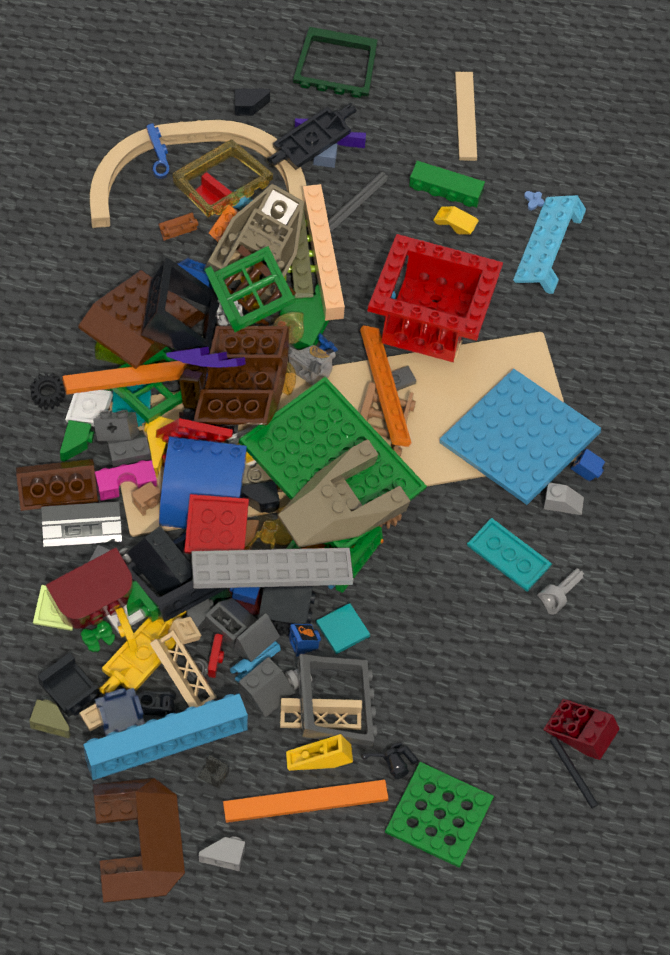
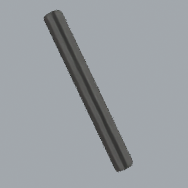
[328,172,388,232]

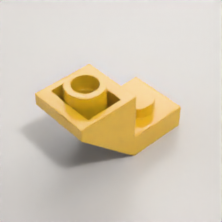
[433,206,479,234]

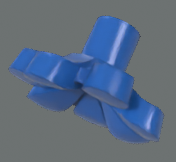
[318,333,338,352]

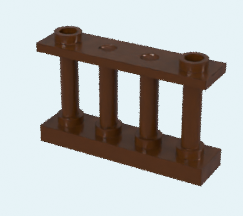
[224,245,296,326]

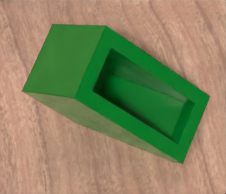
[60,420,95,462]

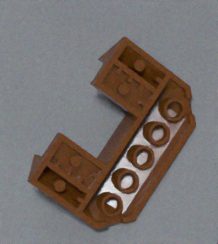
[93,778,185,903]

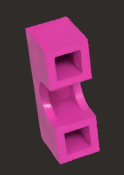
[95,460,157,501]

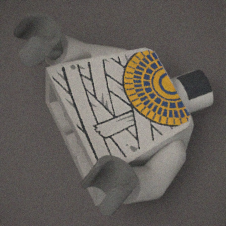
[288,343,336,385]

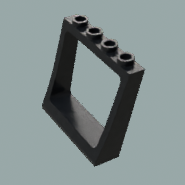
[127,533,228,622]

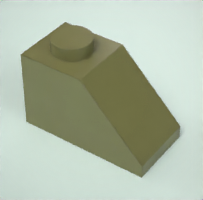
[29,699,71,738]

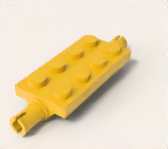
[99,611,186,695]

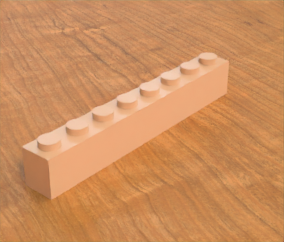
[302,184,345,321]

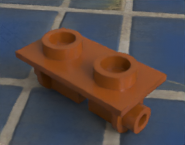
[159,212,198,240]

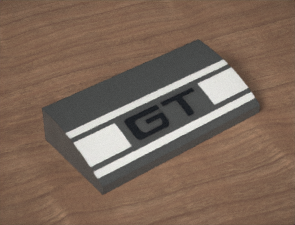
[41,502,122,548]

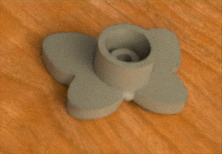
[242,463,273,486]

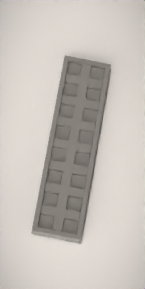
[191,548,353,589]

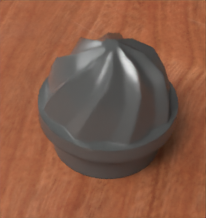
[189,658,208,678]

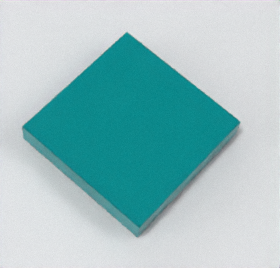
[316,603,370,654]

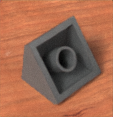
[233,613,280,662]

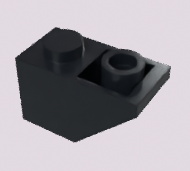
[235,88,270,116]

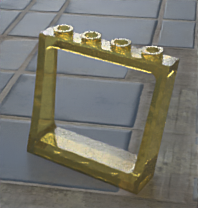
[173,139,273,218]

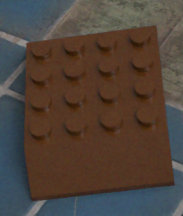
[78,270,206,369]

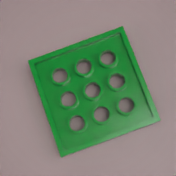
[385,762,494,868]

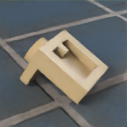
[168,617,201,645]

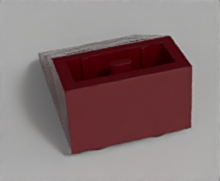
[543,699,620,760]

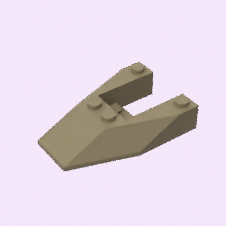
[204,184,304,304]
[278,439,411,547]

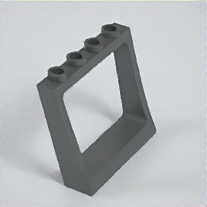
[297,654,377,746]

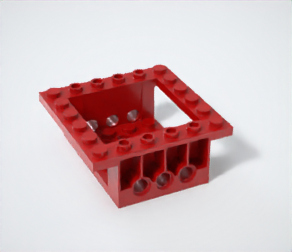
[368,234,503,362]

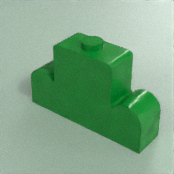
[280,285,342,350]

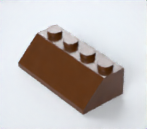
[16,459,98,511]

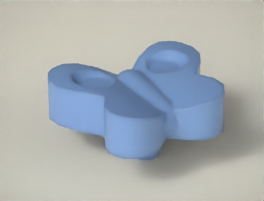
[524,191,544,210]

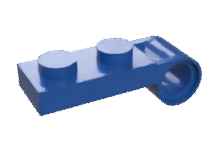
[146,123,169,179]

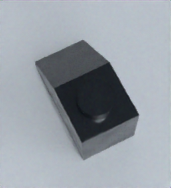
[241,481,280,513]

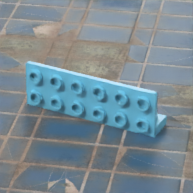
[513,195,586,294]

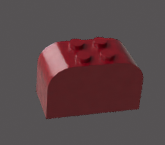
[45,548,133,629]

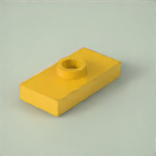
[115,608,138,651]

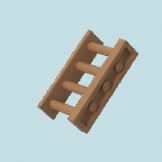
[360,382,416,457]

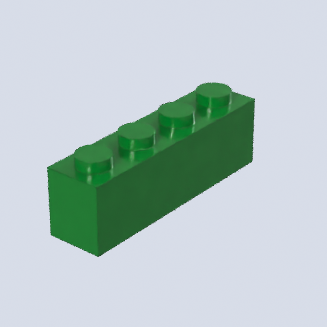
[409,161,485,208]

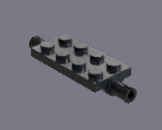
[267,103,357,170]

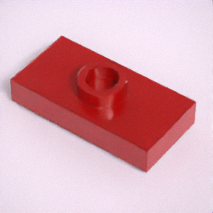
[208,634,224,678]

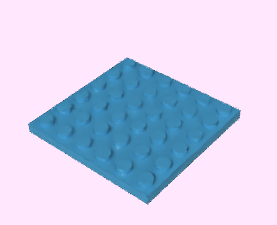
[440,369,601,505]

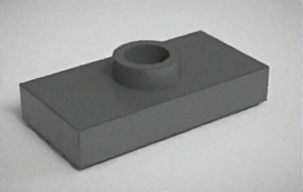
[374,366,416,391]

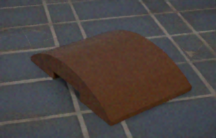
[194,326,289,425]

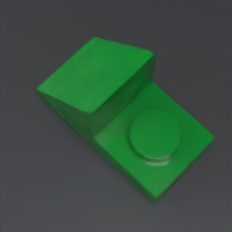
[127,581,159,622]

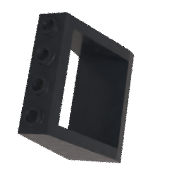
[141,258,219,354]

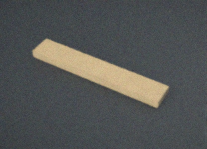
[455,72,477,161]

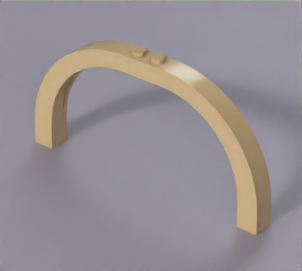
[90,120,306,228]

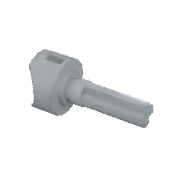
[537,568,584,615]

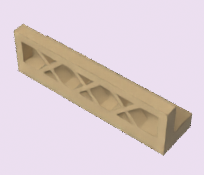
[150,630,217,707]
[280,698,362,730]

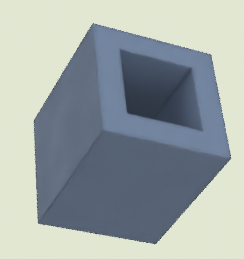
[313,144,338,168]

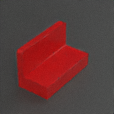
[192,172,233,214]

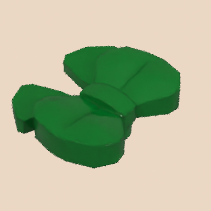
[81,621,115,652]

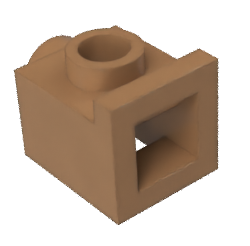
[131,481,161,516]

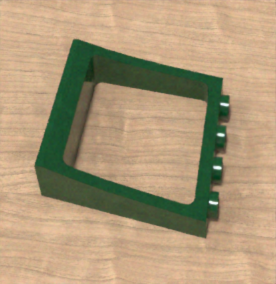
[293,27,378,98]

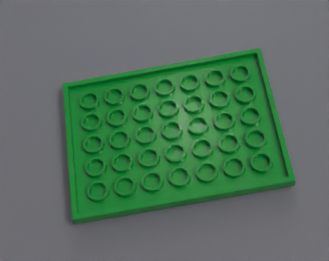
[239,376,427,548]

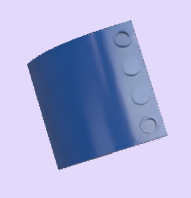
[159,437,247,529]

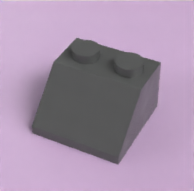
[106,430,151,468]
[239,657,295,718]

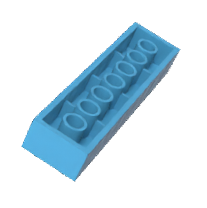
[83,694,248,780]

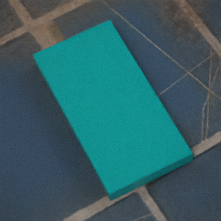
[467,518,552,592]

